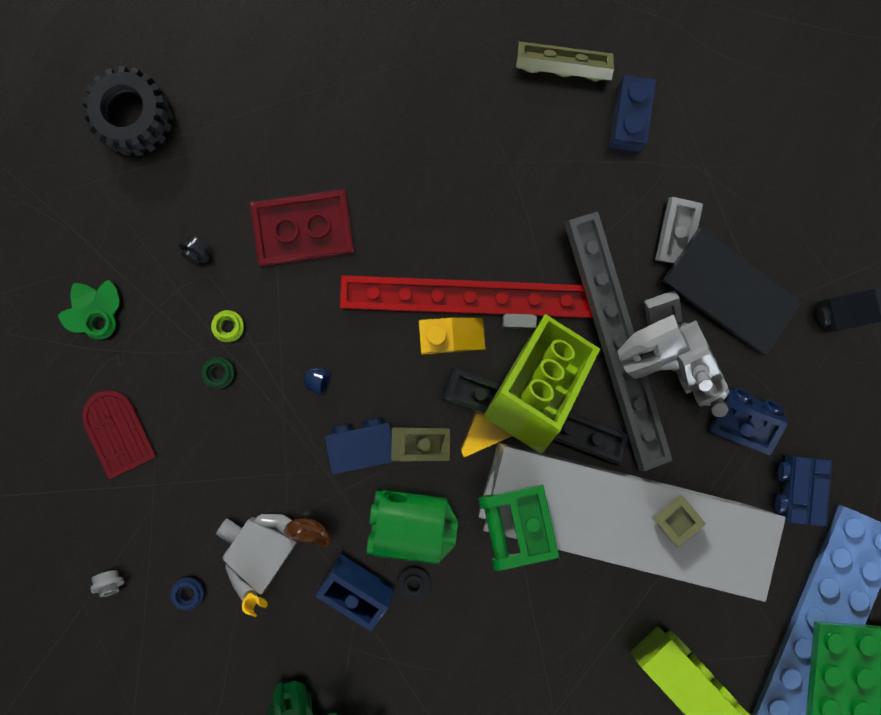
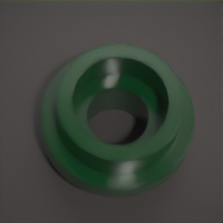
[201,357,235,389]

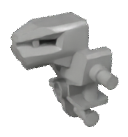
[618,314,730,417]

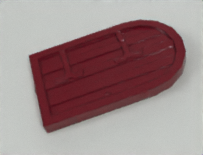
[82,390,157,479]

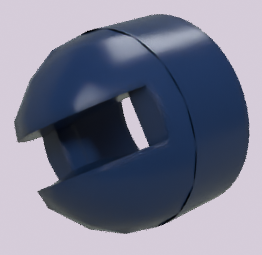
[304,368,330,395]

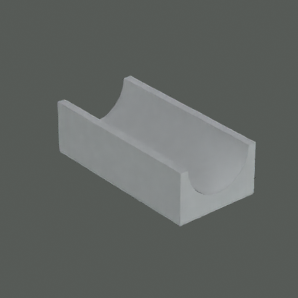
[478,442,786,602]

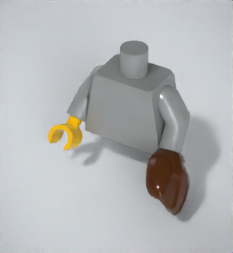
[216,514,331,617]

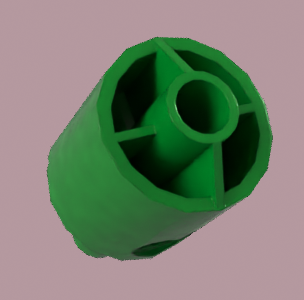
[367,490,458,564]

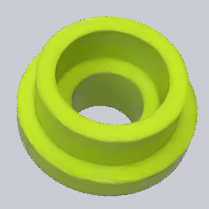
[211,310,244,342]

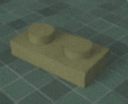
[391,428,450,461]

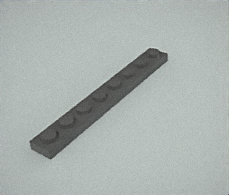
[564,211,673,471]

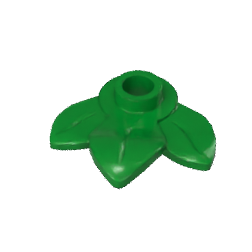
[58,280,120,340]

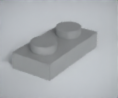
[655,197,703,265]

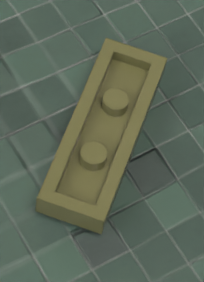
[516,41,614,81]

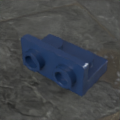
[709,388,788,456]

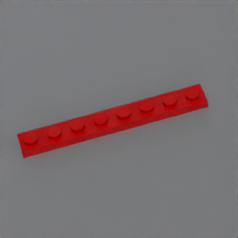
[340,275,593,319]

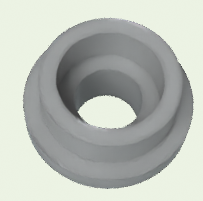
[90,570,124,597]

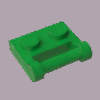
[478,484,559,571]

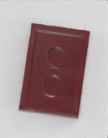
[250,189,355,267]

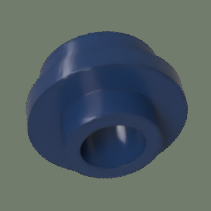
[171,577,204,611]

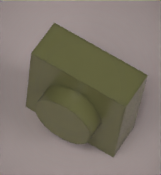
[652,494,706,548]

